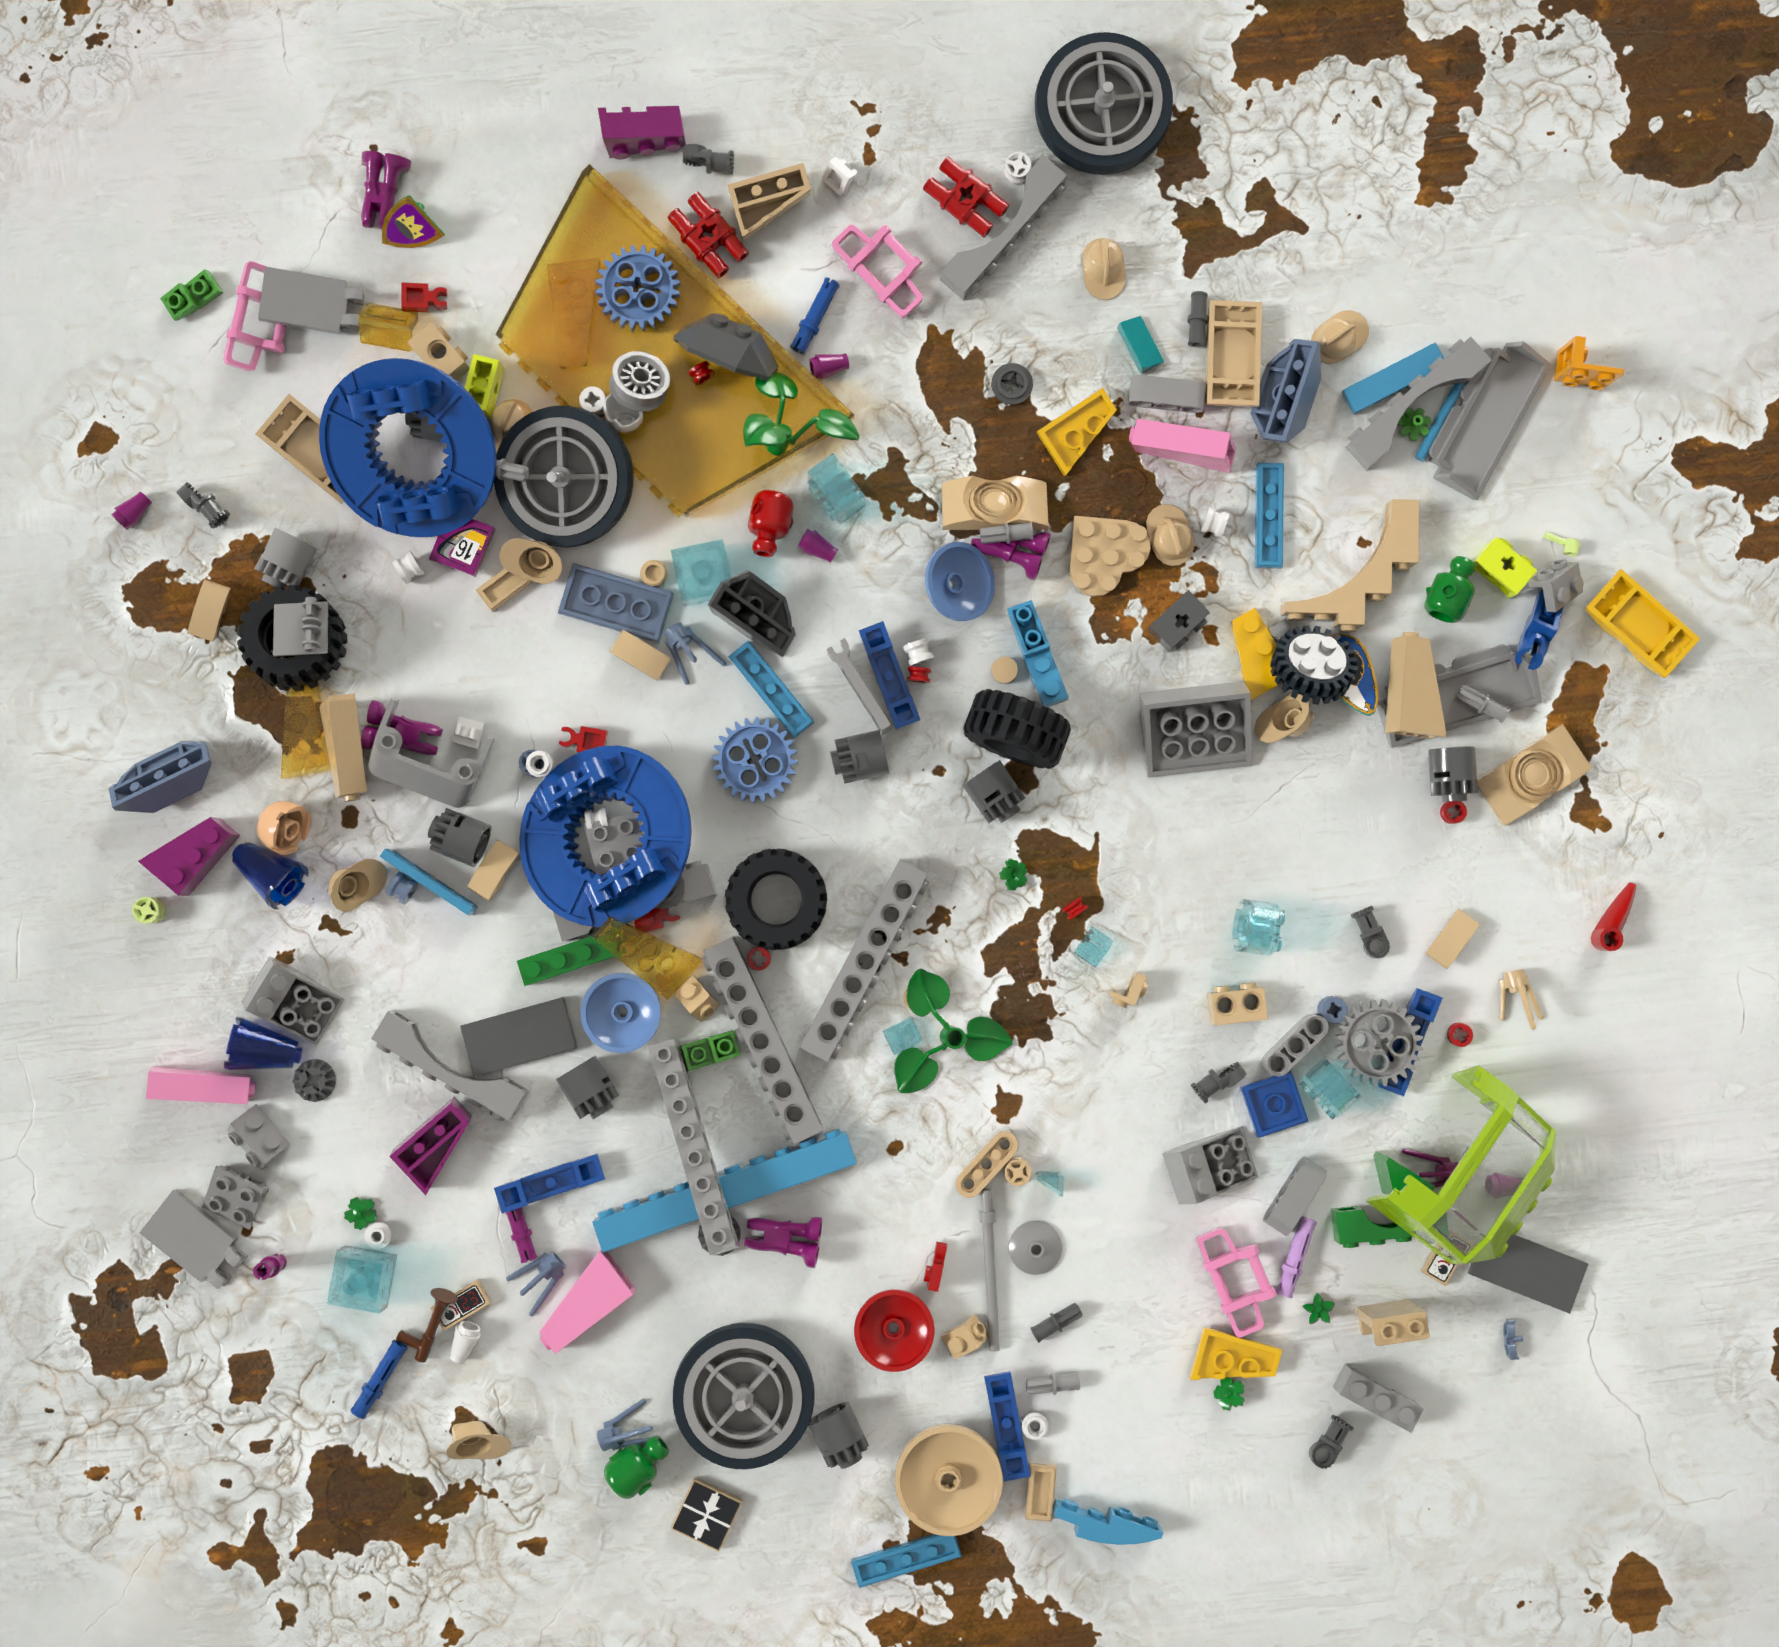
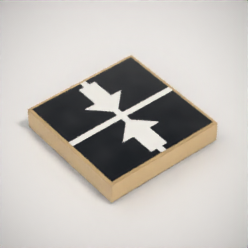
[671,1477,743,1552]

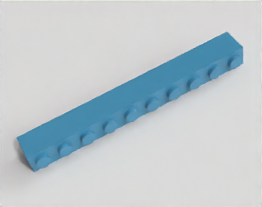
[592,1129,857,1253]

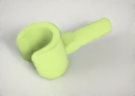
[1543,532,1580,557]

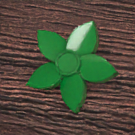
[1302,1293,1335,1325]

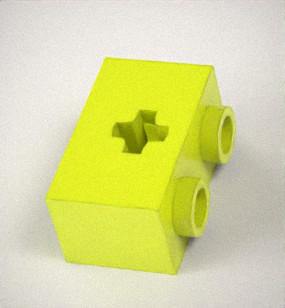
[464,354,505,418]
[1473,537,1537,598]

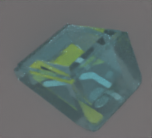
[1074,927,1113,968]
[883,1017,923,1055]
[1035,1171,1064,1197]

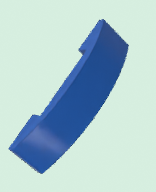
[858,621,921,729]
[1378,988,1443,1097]
[494,1154,605,1214]
[984,1371,1030,1482]

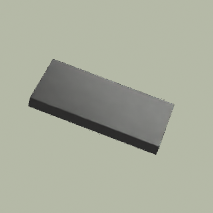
[460,997,577,1077]
[1468,1223,1588,1314]

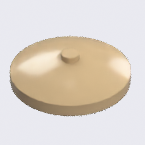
[895,1424,1003,1536]

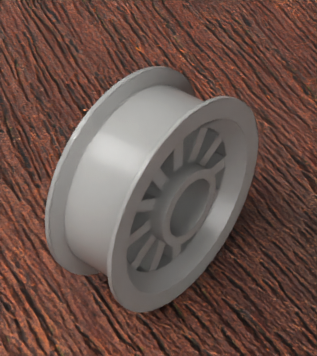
[609,351,670,412]

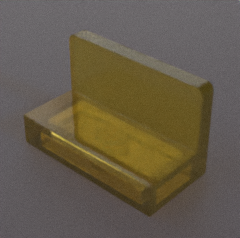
[359,303,418,352]

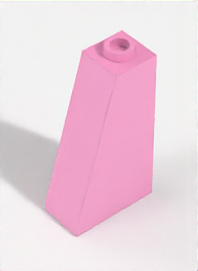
[1129,419,1236,473]
[146,1066,255,1104]
[539,1250,636,1354]

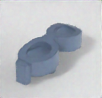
[1503,1319,1523,1360]

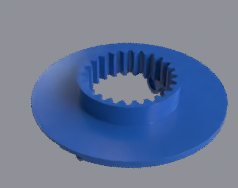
[319,358,497,537]
[519,745,692,927]

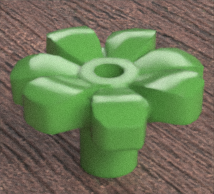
[1397,408,1431,441]

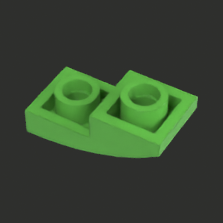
[160,269,223,321]
[680,1030,741,1071]

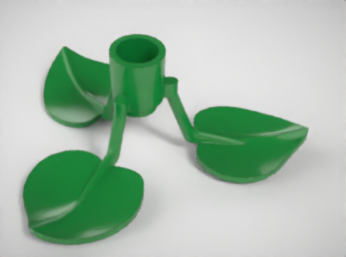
[743,372,859,456]
[894,968,1012,1093]

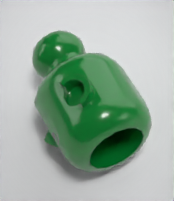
[1424,556,1475,623]
[604,1435,669,1499]

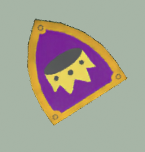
[382,195,445,248]

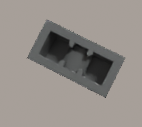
[1147,590,1210,652]

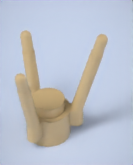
[1499,969,1544,1030]

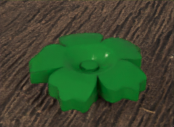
[999,858,1027,891]
[344,1197,377,1230]
[1213,1377,1245,1411]

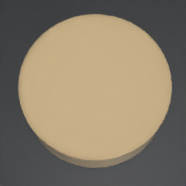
[640,560,667,587]
[991,657,1018,684]

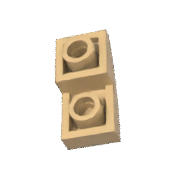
[187,580,231,642]
[609,630,671,681]
[467,840,520,902]
[1425,908,1480,970]

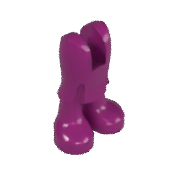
[361,151,411,230]
[971,530,1051,581]
[361,700,443,755]
[744,1217,822,1268]

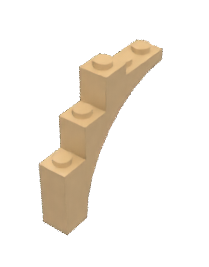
[1281,499,1419,632]

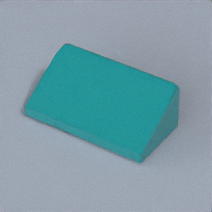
[1117,316,1164,374]

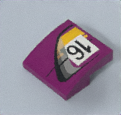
[429,519,495,577]

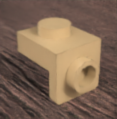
[1108,972,1148,1008]
[674,975,720,1022]
[941,1314,988,1359]

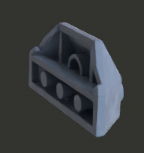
[1250,339,1321,443]
[109,741,212,813]

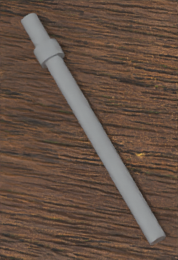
[979,1189,1000,1351]

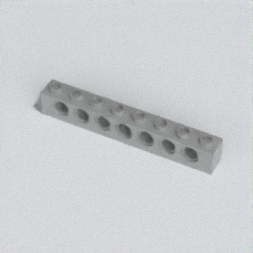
[799,859,930,1063]
[702,937,824,1144]
[648,1038,740,1255]

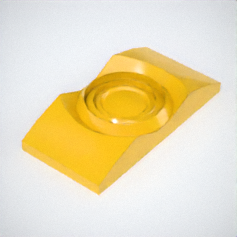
[1584,569,1700,678]

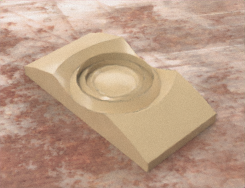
[1205,300,1262,407]
[255,394,344,504]
[942,475,1048,530]
[1477,724,1592,826]

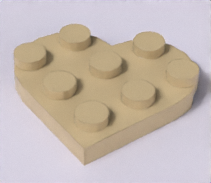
[1069,516,1151,597]

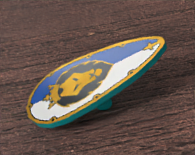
[1330,633,1378,716]

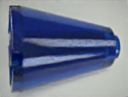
[232,842,309,910]
[224,1017,303,1070]

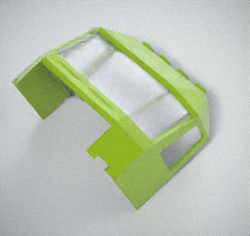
[1366,1065,1556,1264]

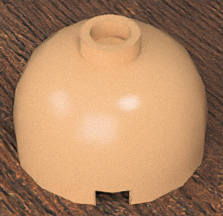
[257,801,311,855]

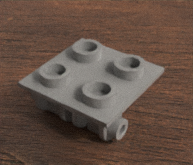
[273,597,328,656]
[584,812,643,875]
[202,1165,269,1230]

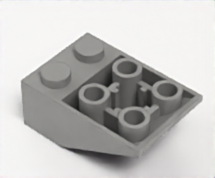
[241,956,344,1045]
[1162,1126,1258,1204]

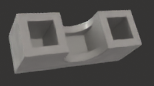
[1333,1364,1424,1433]

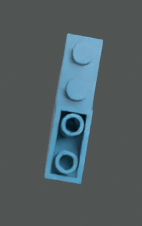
[1007,600,1069,707]
[1053,1499,1163,1545]

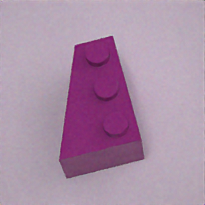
[598,106,686,160]
[138,817,241,896]
[389,1097,472,1195]

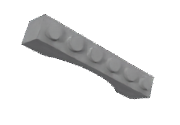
[940,155,1067,300]
[1346,337,1492,470]
[553,861,717,942]
[371,1010,529,1121]

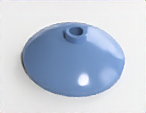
[925,542,995,621]
[580,973,661,1053]

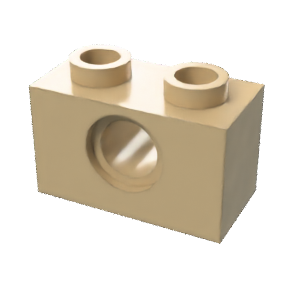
[407,322,469,380]

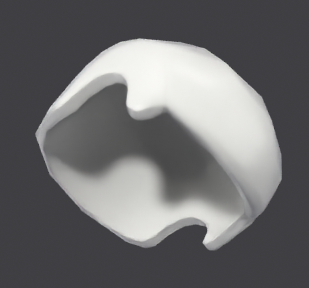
[603,394,643,433]

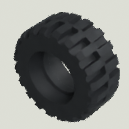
[237,585,348,692]
[963,689,1071,769]
[725,848,827,950]

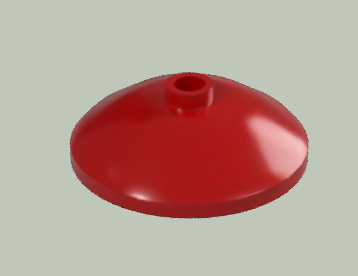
[854,1289,935,1372]

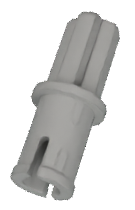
[495,458,529,482]
[980,522,1033,544]
[1456,685,1511,723]
[1026,1372,1080,1395]

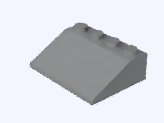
[1139,681,1252,777]

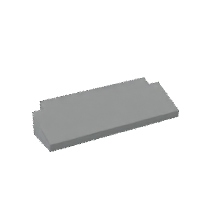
[1429,341,1551,500]
[1377,644,1542,748]

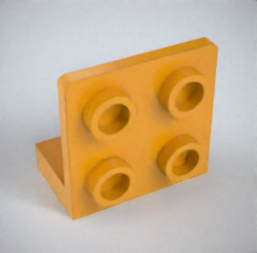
[1554,336,1624,390]

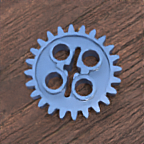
[595,245,681,332]
[712,717,798,803]

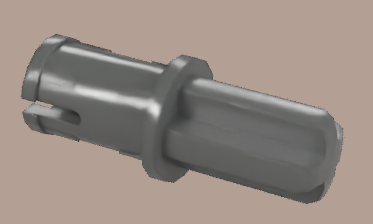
[1030,1303,1083,1343]

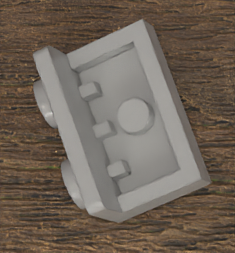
[1528,559,1584,612]
[228,1104,291,1170]

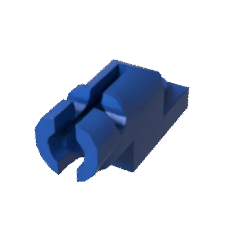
[1515,589,1563,670]

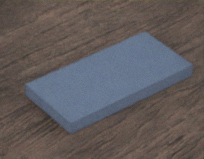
[558,563,674,643]

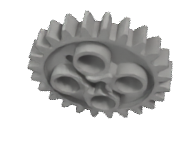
[1334,999,1423,1086]

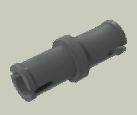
[1187,291,1208,347]

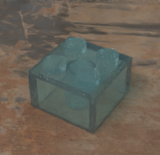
[807,453,865,525]
[671,539,732,606]
[327,1245,397,1313]

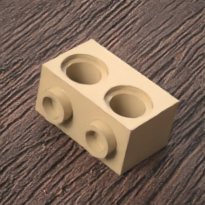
[1207,982,1268,1026]

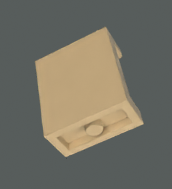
[1357,1299,1430,1346]

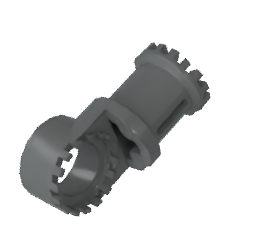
[683,144,734,175]
[176,482,230,529]
[1351,906,1390,959]
[1191,1062,1247,1104]
[1309,1415,1354,1469]

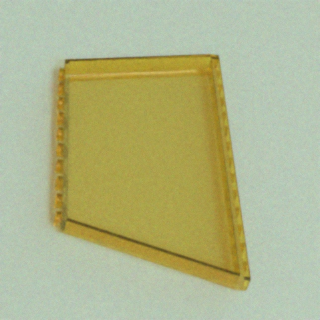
[496,164,855,518]

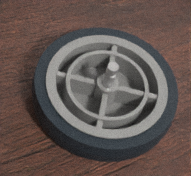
[1035,32,1173,175]
[494,405,634,547]
[673,1323,815,1469]

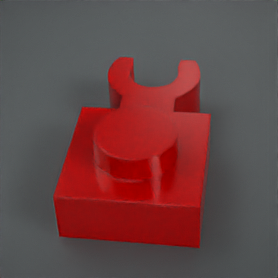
[401,282,447,313]
[559,726,608,753]
[634,904,680,934]
[923,1241,947,1292]

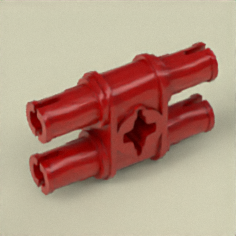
[923,156,1009,238]
[667,192,749,279]

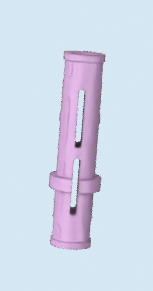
[1276,1216,1317,1298]

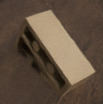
[728,163,811,242]

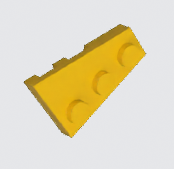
[1036,388,1117,476]
[1231,608,1278,700]
[1189,1326,1282,1380]

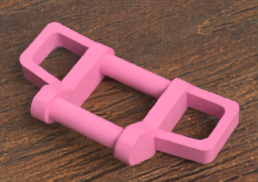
[832,225,923,319]
[223,261,287,371]
[1196,1227,1277,1338]

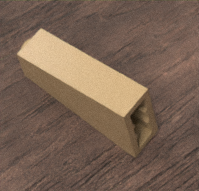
[1385,632,1446,739]
[319,693,367,802]

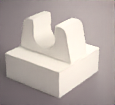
[821,157,857,196]
[452,717,486,750]

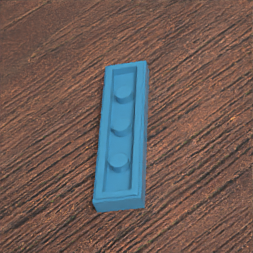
[1342,342,1444,415]
[1255,463,1284,569]
[728,640,815,739]
[379,848,478,915]
[851,1534,962,1588]

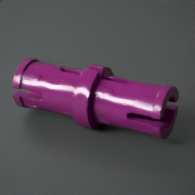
[506,1207,538,1263]
[253,1254,287,1280]

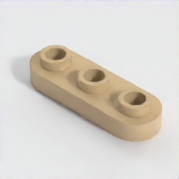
[955,1131,1018,1198]

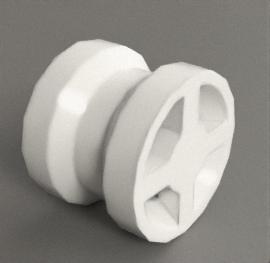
[1004,152,1031,185]
[579,386,606,417]
[1200,506,1229,538]
[392,551,425,584]
[903,638,934,667]
[584,806,608,829]

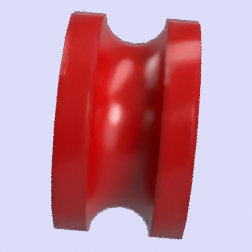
[688,361,715,386]
[907,667,931,683]
[1440,801,1467,824]
[1061,896,1088,920]
[747,947,771,971]
[1447,1022,1473,1047]

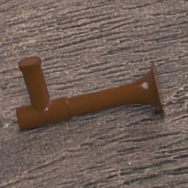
[396,1288,458,1363]

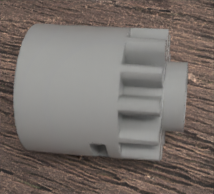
[254,528,317,588]

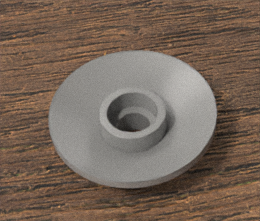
[1009,1221,1062,1275]

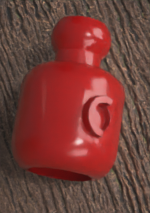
[748,490,794,557]

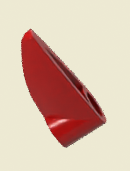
[1591,882,1637,951]

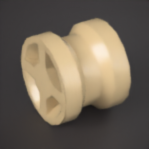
[1004,1157,1031,1186]

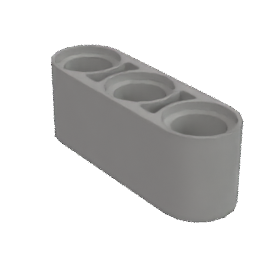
[1128,375,1206,413]
[1262,1014,1329,1077]
[1263,1156,1327,1236]

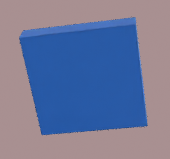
[1240,1070,1308,1138]

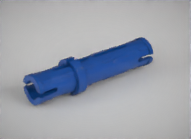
[790,277,840,355]
[350,1340,408,1419]

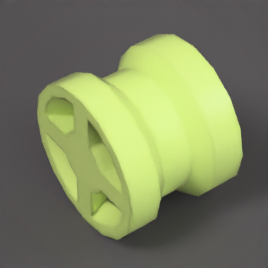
[132,897,166,923]

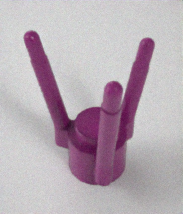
[1402,1148,1458,1188]

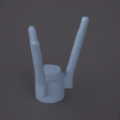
[664,622,726,685]
[506,1252,566,1316]
[597,1399,653,1451]

